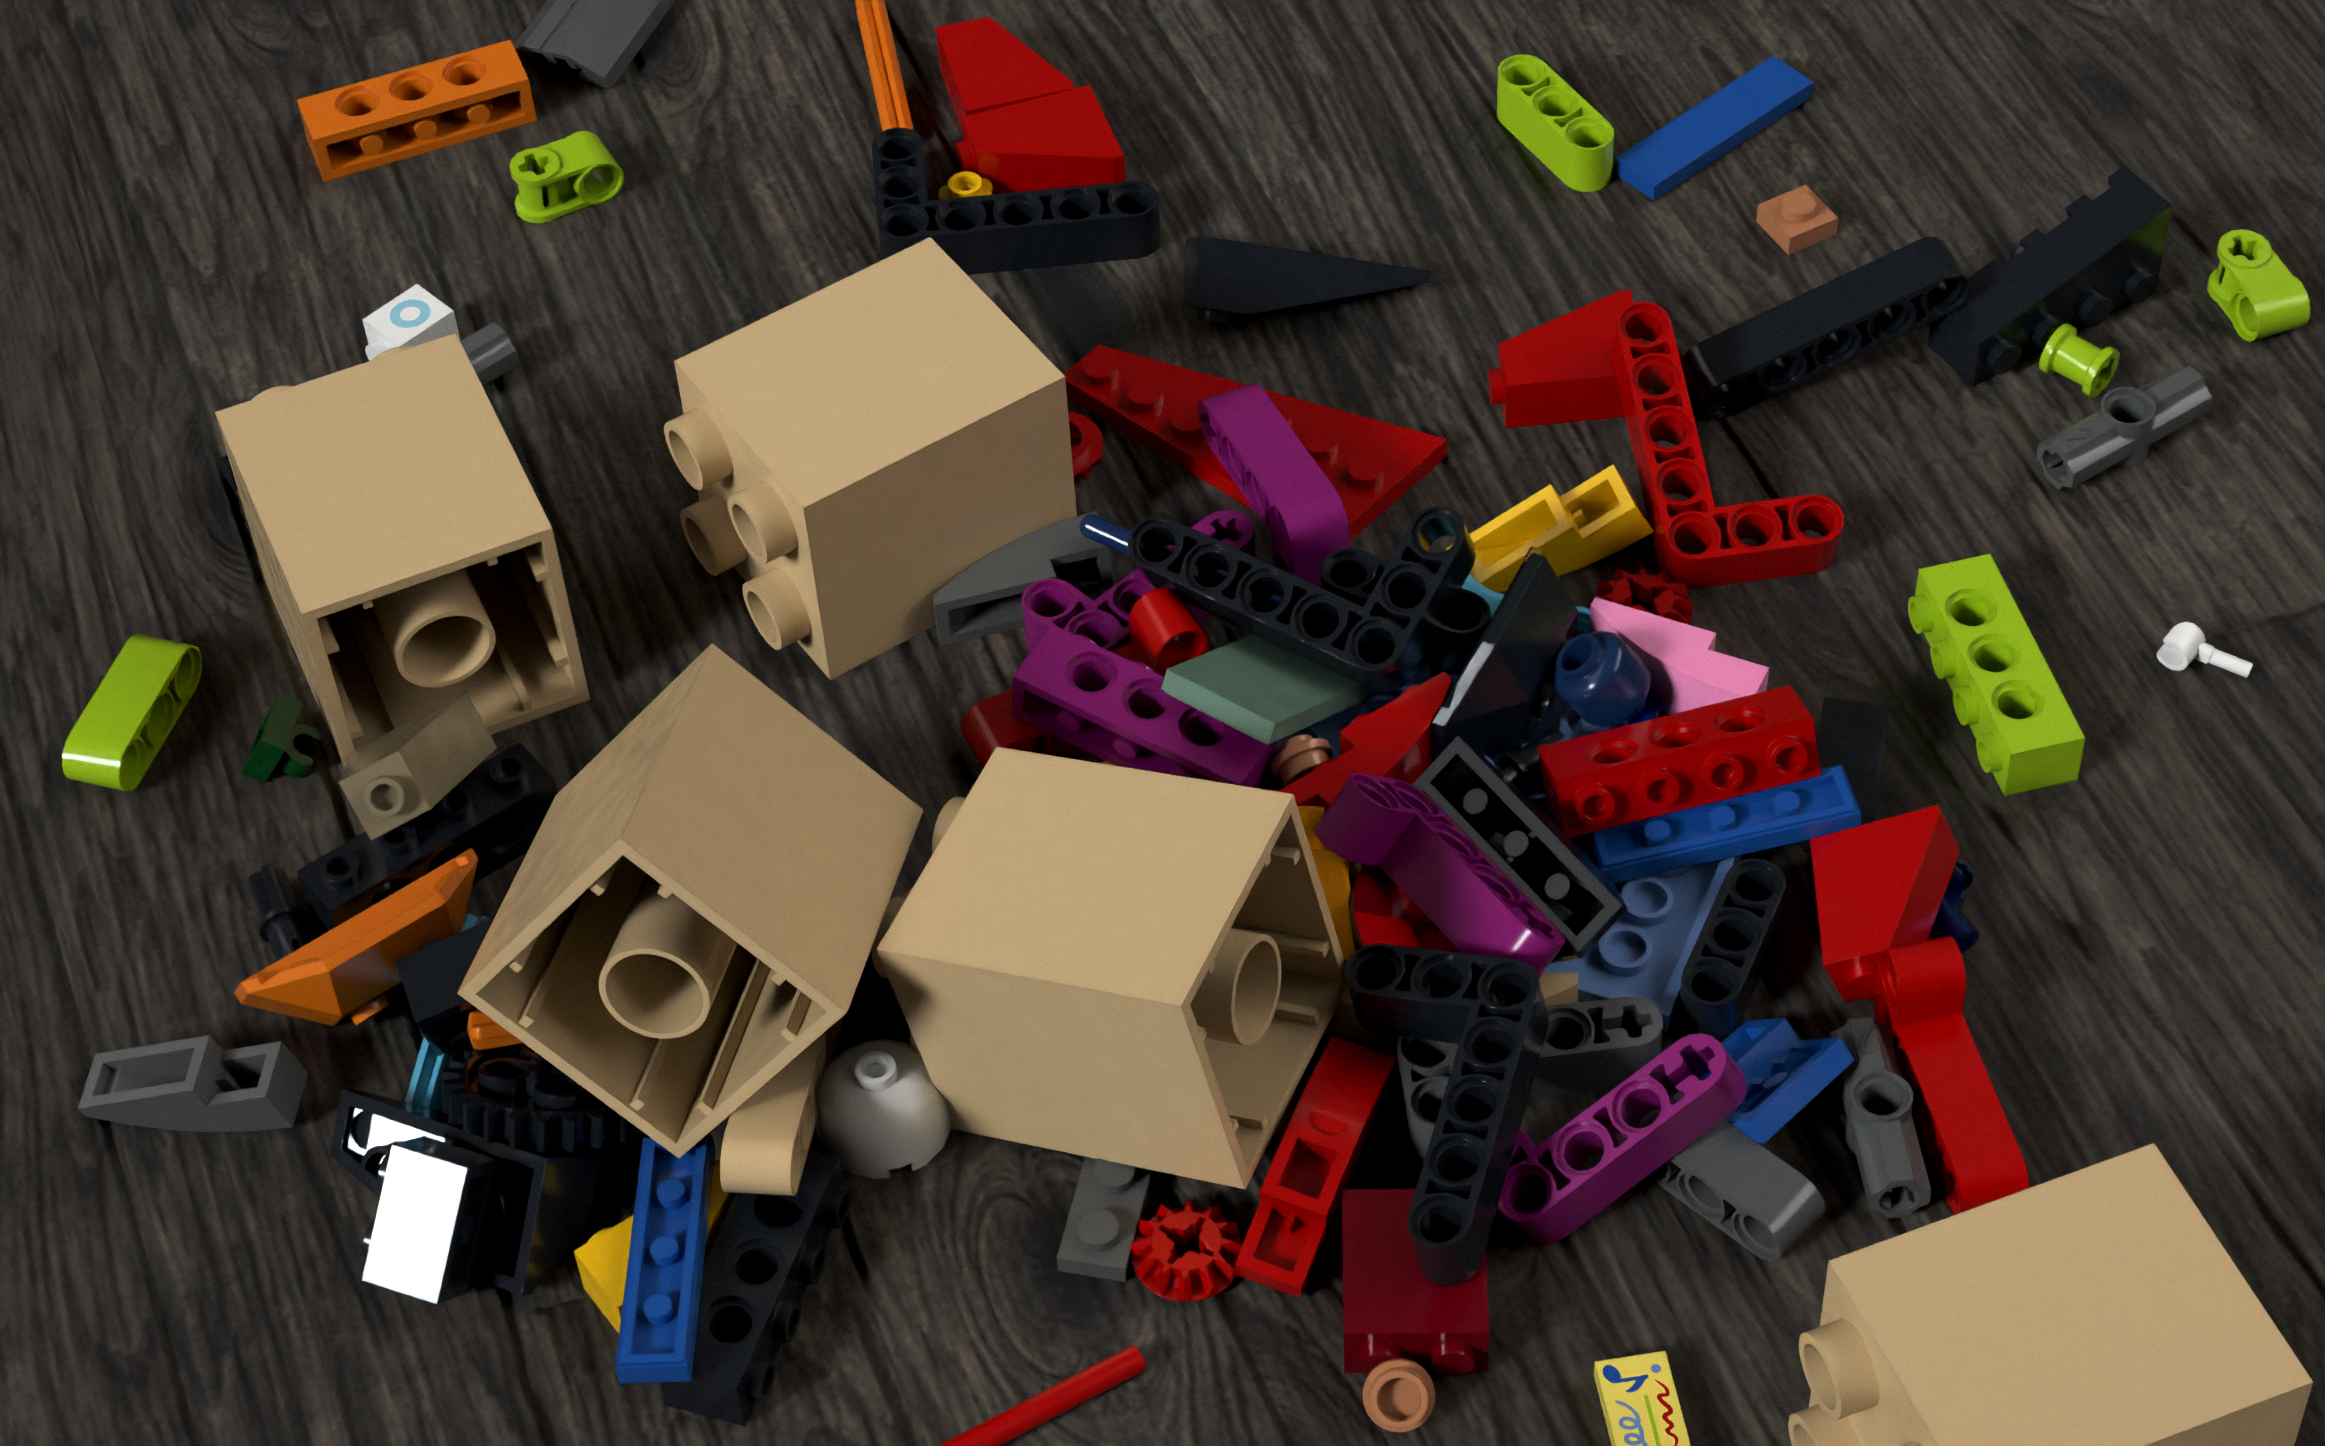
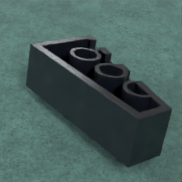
[1928,166,2172,387]

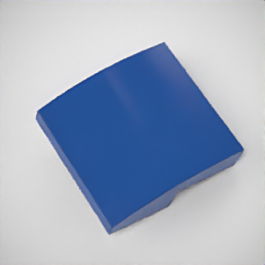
[1700,1018,1854,1143]

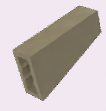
[338,691,497,841]

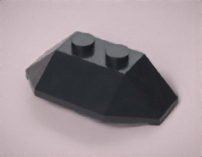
[1432,546,1578,763]
[1413,736,1628,963]

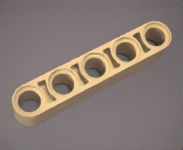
[720,1016,844,1196]

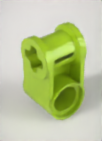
[509,131,624,224]
[2207,229,2311,342]

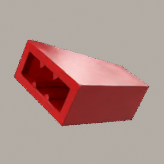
[935,16,1075,129]
[955,85,1126,194]
[1487,290,1649,428]
[1810,805,1960,1003]

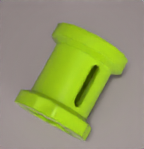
[2039,323,2120,398]

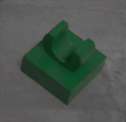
[242,693,323,783]

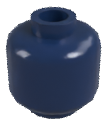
[1554,631,1651,728]

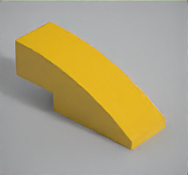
[1446,465,1654,593]

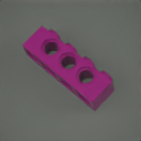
[1012,624,1277,789]

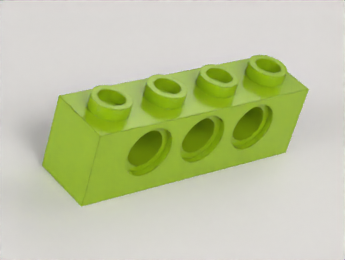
[1908,554,2085,796]

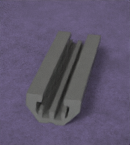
[514,0,676,89]

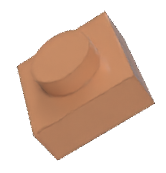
[1756,185,1838,255]

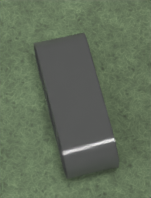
[1638,1092,1825,1261]

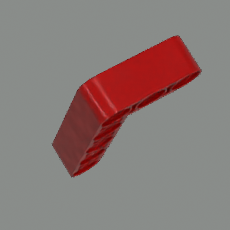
[1612,302,1844,589]

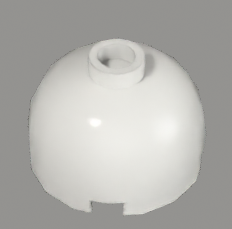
[816,1039,951,1179]

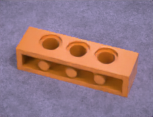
[297,39,537,182]

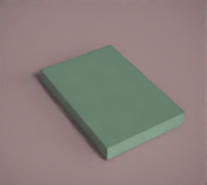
[1161,634,1369,745]

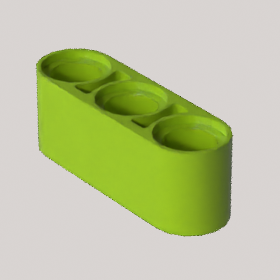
[1497,54,1614,192]
[62,633,202,792]

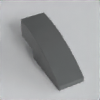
[932,511,1113,647]
[78,1035,308,1133]

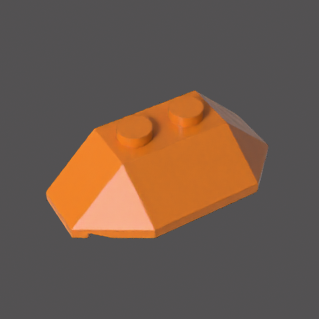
[234,848,478,1026]

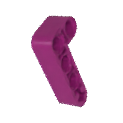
[1197,383,1350,587]
[1021,510,1256,653]
[1314,773,1565,978]
[1475,1033,1746,1245]

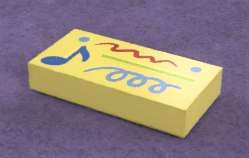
[1594,1351,1691,1446]

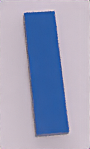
[1614,55,1814,201]
[1586,765,1861,883]
[615,1135,716,1384]

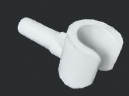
[2157,622,2253,678]

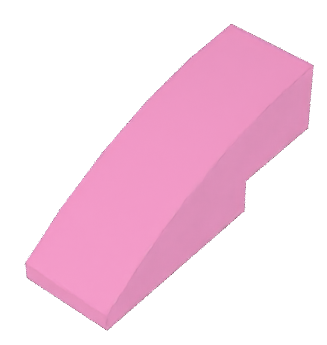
[1588,597,1769,715]

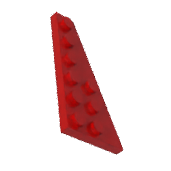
[1063,345,1448,541]

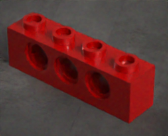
[1537,685,1821,838]

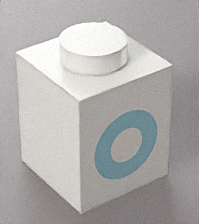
[362,284,461,361]

